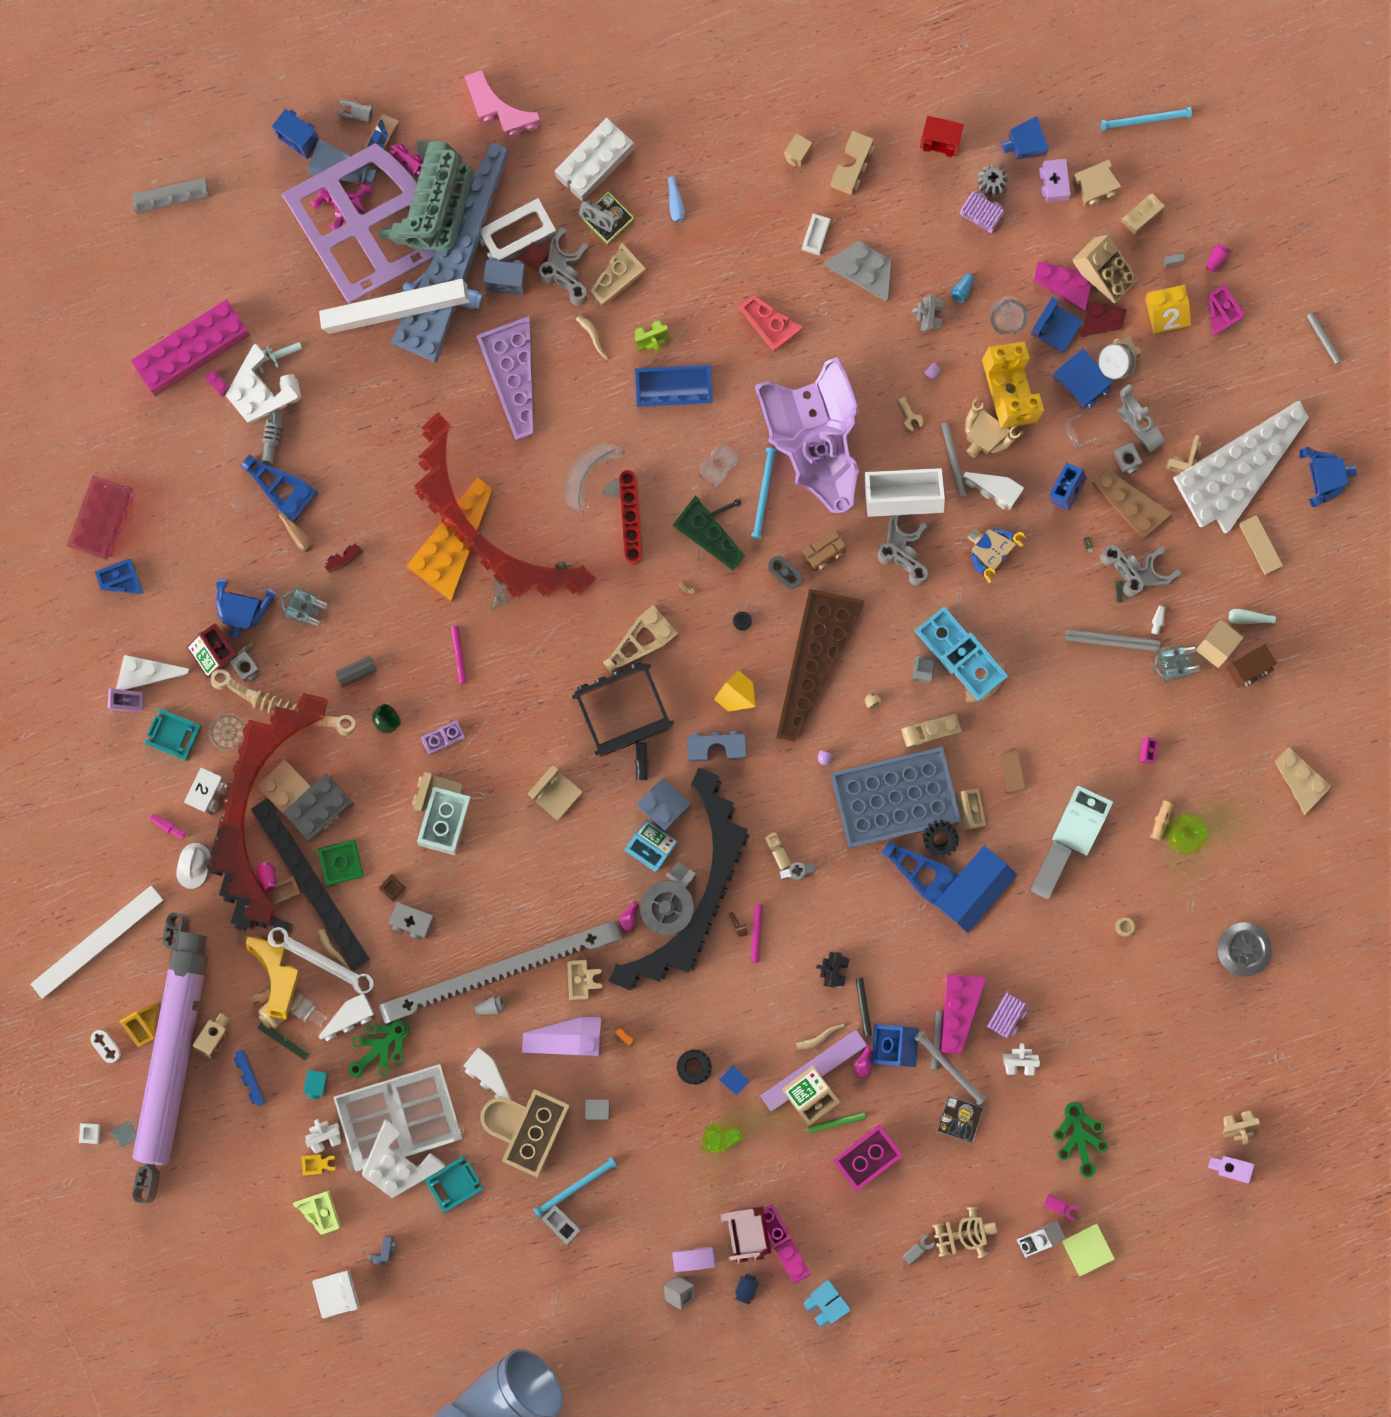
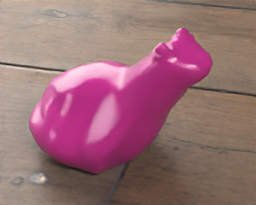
[619,901,640,932]
[854,1046,874,1078]

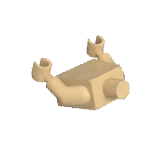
[965,397,1023,458]

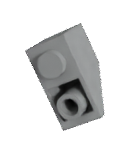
[1016,1221,1066,1257]

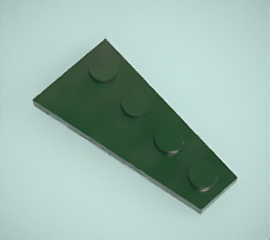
[673,495,745,571]

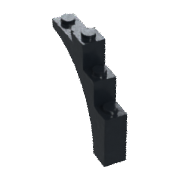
[207,824,293,933]

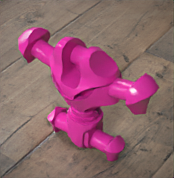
[311,184,372,231]

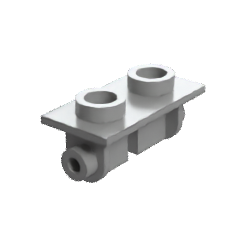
[578,200,619,233]

